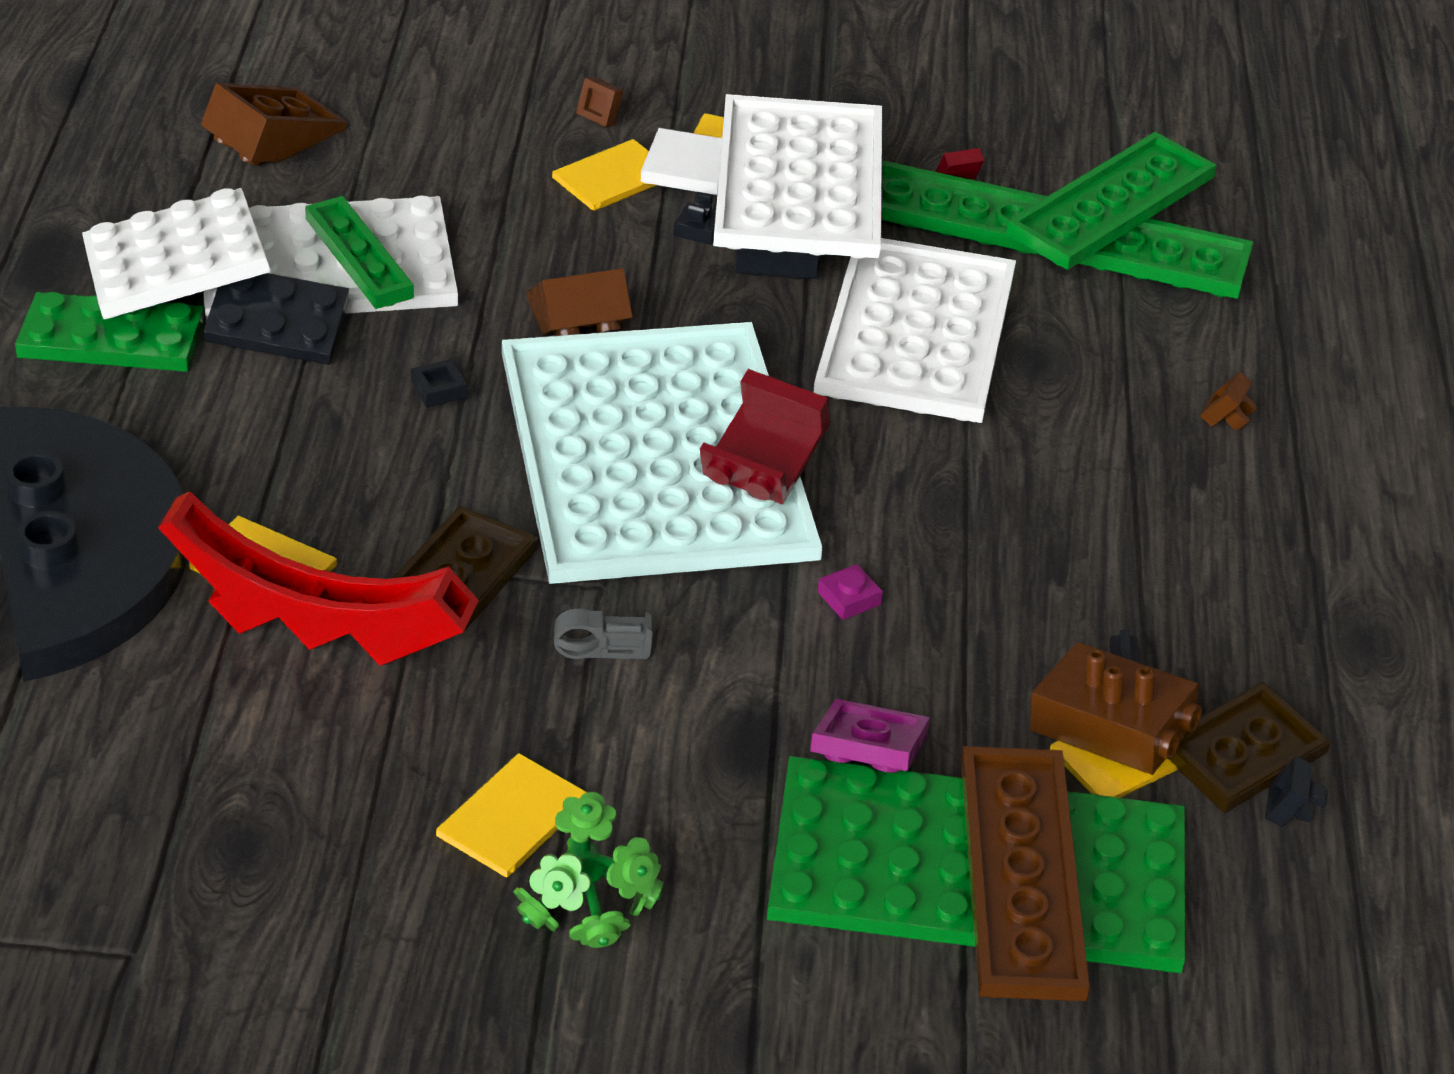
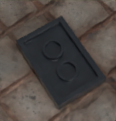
[203,273,349,365]

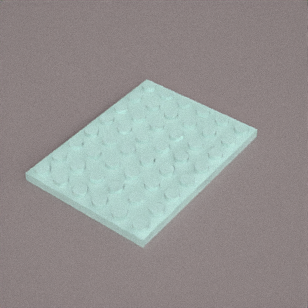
[502,322,822,584]

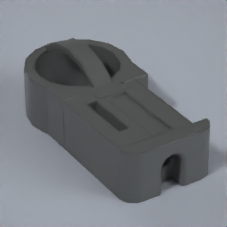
[554,609,653,659]

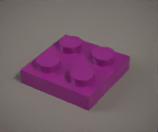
[810,699,930,772]

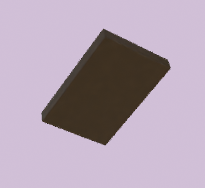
[392,506,537,631]
[1170,682,1331,814]

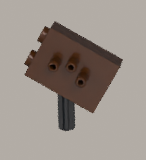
[1030,630,1202,775]

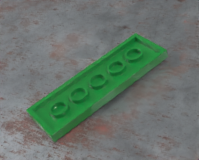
[1006,132,1217,270]

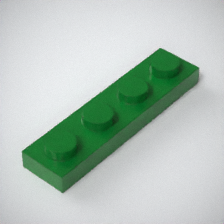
[305,196,414,309]

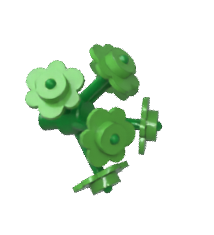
[513,792,663,948]

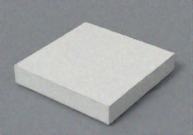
[641,128,722,195]

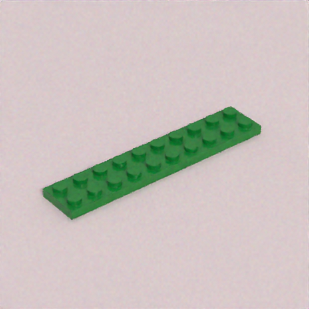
[881,160,1253,299]

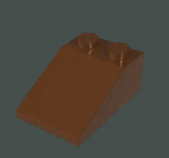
[201,83,348,165]

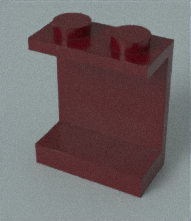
[699,369,830,505]

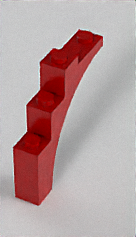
[158,491,479,666]

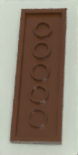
[961,746,1090,1001]

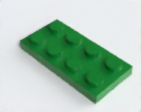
[15,292,205,372]

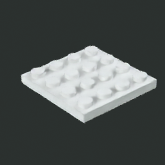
[82,188,270,319]

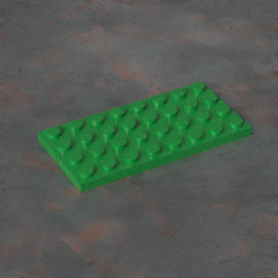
[767,756,1185,974]

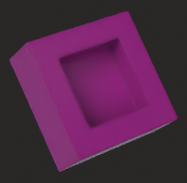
[817,564,883,620]

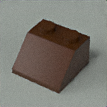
[526,268,633,336]

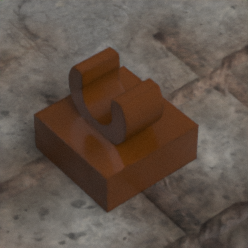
[576,76,623,127]
[1200,371,1257,431]

